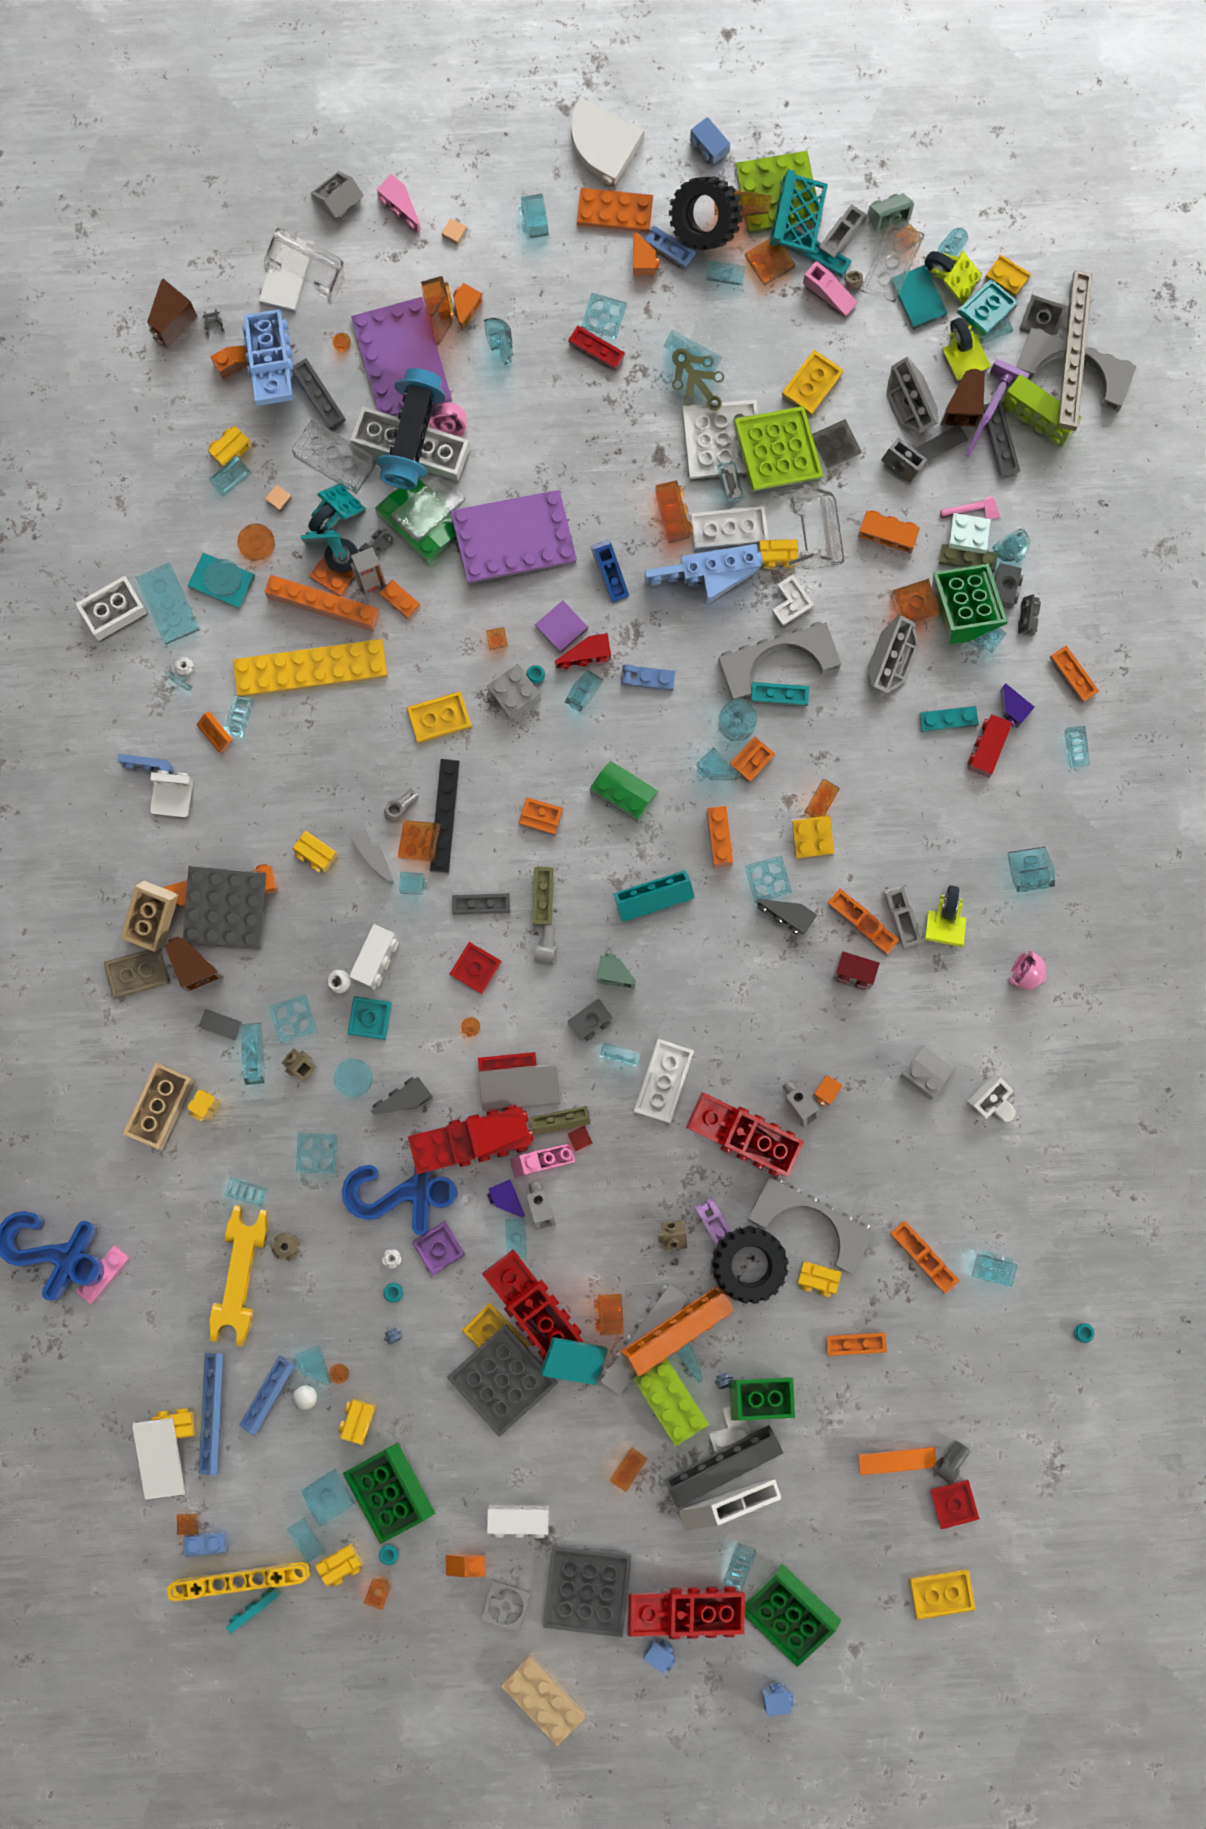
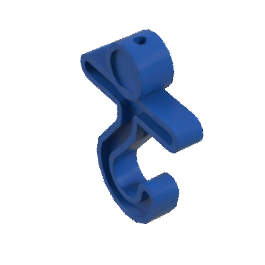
[341,1165,458,1235]
[0,1211,104,1302]

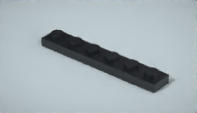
[430,759,460,874]

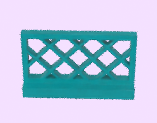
[769,169,828,254]

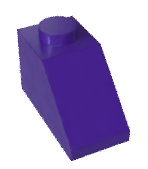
[1000,683,1035,728]
[487,1179,525,1217]

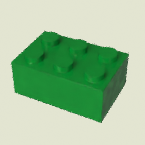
[729,1377,795,1421]

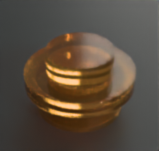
[332,333,351,351]
[859,915,879,934]
[461,1017,480,1037]
[329,1364,349,1384]

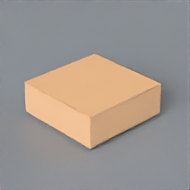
[442,218,467,244]
[265,484,292,511]

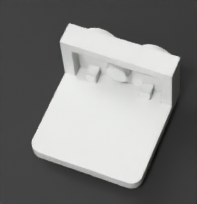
[150,770,193,818]

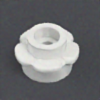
[175,657,193,675]
[382,1249,401,1269]

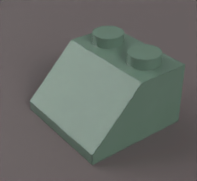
[868,193,914,233]
[597,953,636,989]

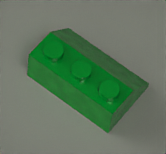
[590,761,658,823]

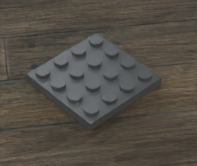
[183,865,266,949]
[447,1324,558,1437]
[543,1545,632,1637]

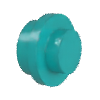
[526,665,545,684]
[383,1283,403,1303]
[1074,1323,1094,1343]
[379,1545,399,1565]

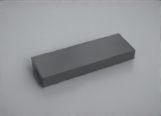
[915,424,969,465]
[452,893,510,915]

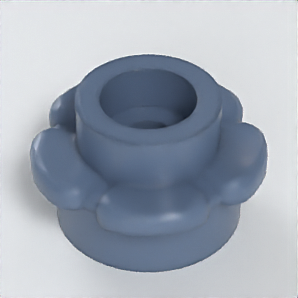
[384,1328,402,1345]
[715,1373,733,1389]

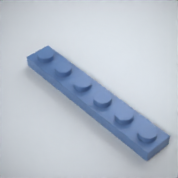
[199,1353,223,1475]

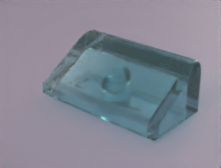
[209,456,251,497]
[600,1043,640,1066]

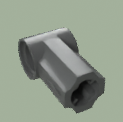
[933,1441,971,1484]

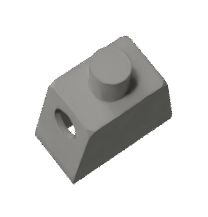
[783,1080,820,1127]
[527,1182,556,1230]

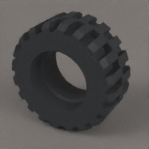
[669,176,743,251]
[711,1226,789,1304]

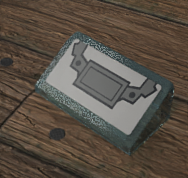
[716,460,744,503]

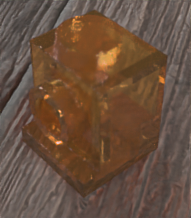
[363,1576,392,1610]

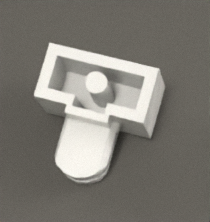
[967,1074,1016,1122]

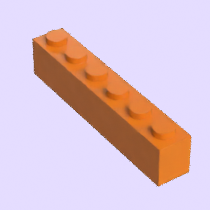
[264,574,380,632]
[621,1286,734,1377]

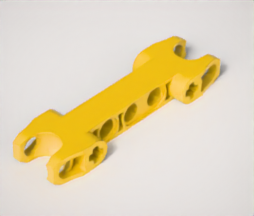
[209,1205,268,1346]
[166,1561,311,1601]

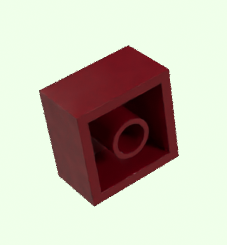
[832,951,880,991]

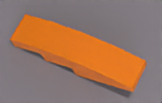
[827,889,900,955]
[890,1220,960,1295]
[858,1447,937,1475]

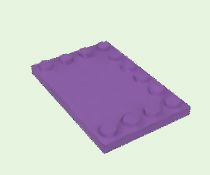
[351,297,452,416]
[450,490,577,583]

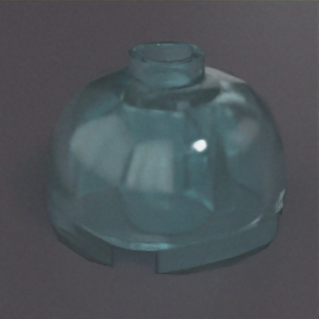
[991,527,1030,563]

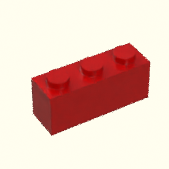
[967,714,1013,778]

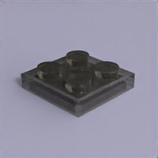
[812,419,862,469]

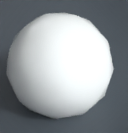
[327,969,351,994]
[292,1385,317,1410]

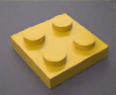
[792,815,834,858]

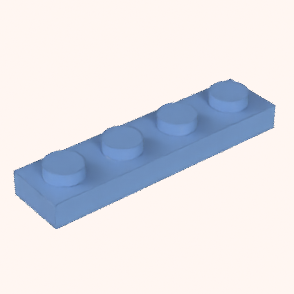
[239,1355,295,1436]

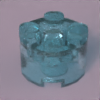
[718,699,757,741]

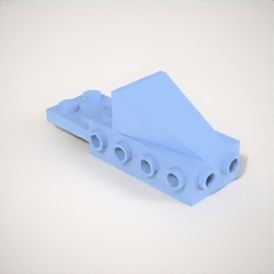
[242,309,294,406]
[644,544,763,604]

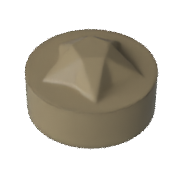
[845,271,863,289]

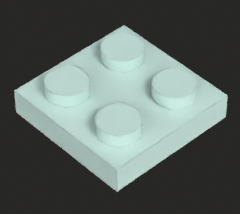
[948,513,991,554]

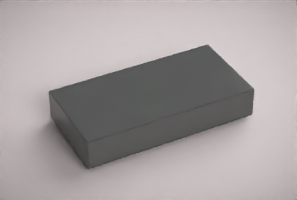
[198,1009,242,1040]

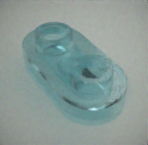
[937,228,968,256]

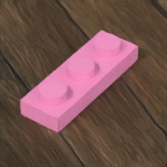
[75,1245,130,1304]

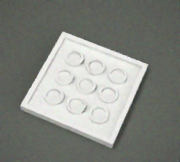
[682,399,758,479]

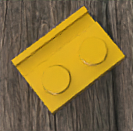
[985,254,1031,298]

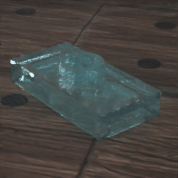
[706,260,746,286]
[505,1218,527,1258]
[287,1517,325,1563]

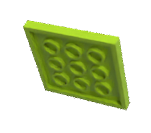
[735,150,821,234]
[733,406,823,492]

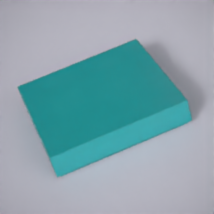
[347,996,392,1041]

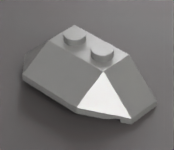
[886,357,938,432]
[868,615,919,693]

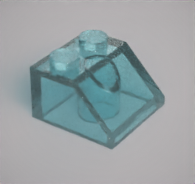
[1008,846,1055,892]
[301,1469,356,1527]

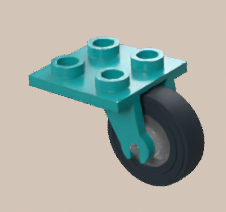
[308,484,366,534]
[301,530,358,573]

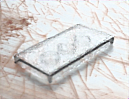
[861,222,924,303]
[390,475,466,542]

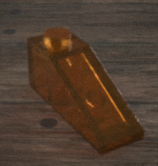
[714,190,772,217]

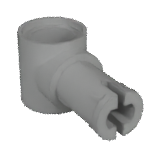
[384,788,418,821]
[534,925,556,964]

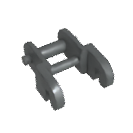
[202,309,224,335]

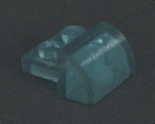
[484,318,514,365]

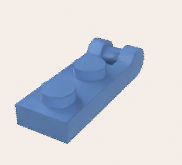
[644,226,695,269]
[621,664,675,691]
[117,754,174,774]

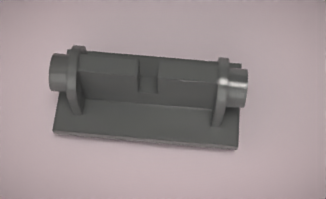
[358,529,393,557]
[1018,594,1041,635]

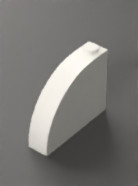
[571,97,644,187]
[679,1479,782,1530]

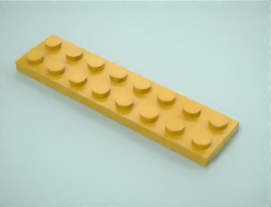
[233,639,388,697]

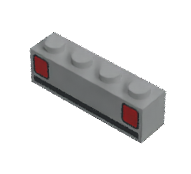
[350,547,386,594]

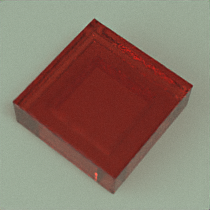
[567,1126,593,1152]

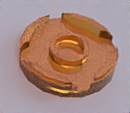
[237,523,275,561]

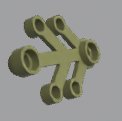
[672,348,724,411]

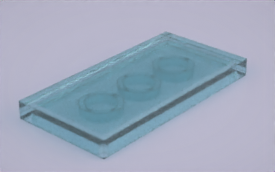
[135,562,200,645]

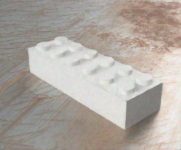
[350,407,470,482]

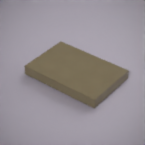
[104,948,170,999]

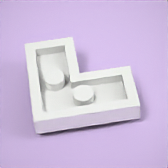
[772,575,814,627]
[709,1406,751,1453]

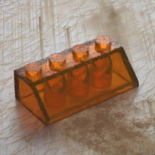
[421,276,454,345]

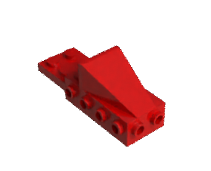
[685,1092,804,1178]
[407,1105,534,1175]
[482,1249,584,1361]
[627,1586,745,1639]

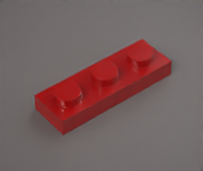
[568,325,625,370]
[478,1052,537,1071]

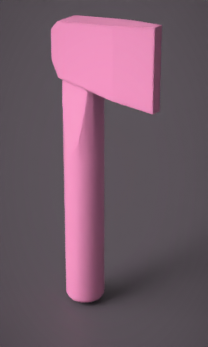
[940,496,1000,519]

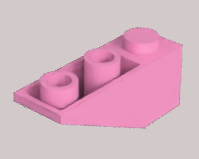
[377,174,420,232]
[803,261,857,317]
[510,1143,575,1178]

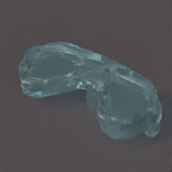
[168,672,193,691]

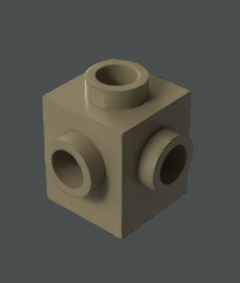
[281,1048,316,1082]
[658,1220,687,1250]
[271,1232,301,1262]

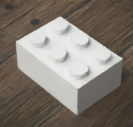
[75,576,147,641]
[349,924,399,990]
[487,1505,549,1538]

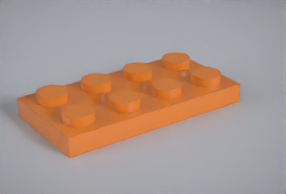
[577,188,653,232]

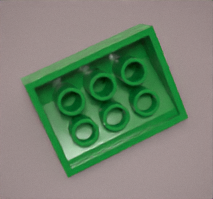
[375,478,457,566]
[932,564,1008,645]
[343,1442,435,1544]
[745,1564,841,1667]

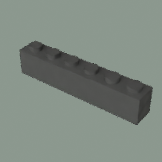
[664,1425,783,1508]

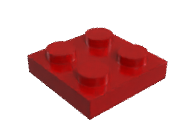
[449,942,502,994]
[929,1479,979,1530]

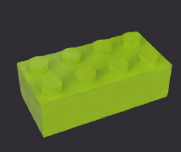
[1002,374,1082,447]
[633,1357,709,1446]

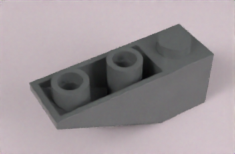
[754,899,817,935]
[371,1077,433,1115]

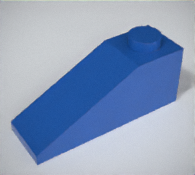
[590,539,629,602]

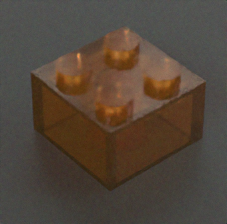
[890,579,941,626]
[594,1293,624,1335]

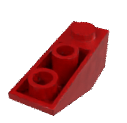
[555,633,611,670]

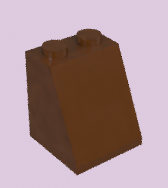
[147,278,197,348]
[941,369,985,428]
[164,937,223,992]

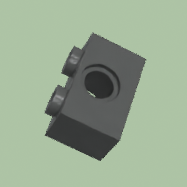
[881,437,928,483]
[994,563,1024,609]
[568,999,613,1041]

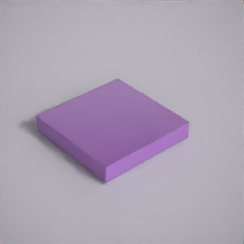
[535,600,588,653]
[412,1221,466,1276]

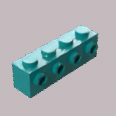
[613,870,695,922]

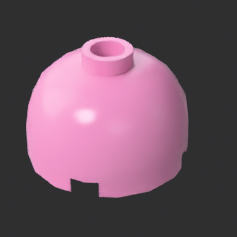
[429,402,467,437]
[1009,950,1046,990]

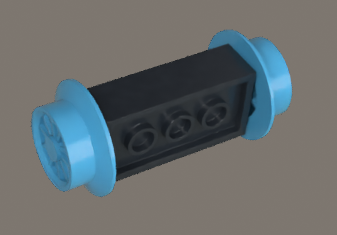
[375,368,446,489]

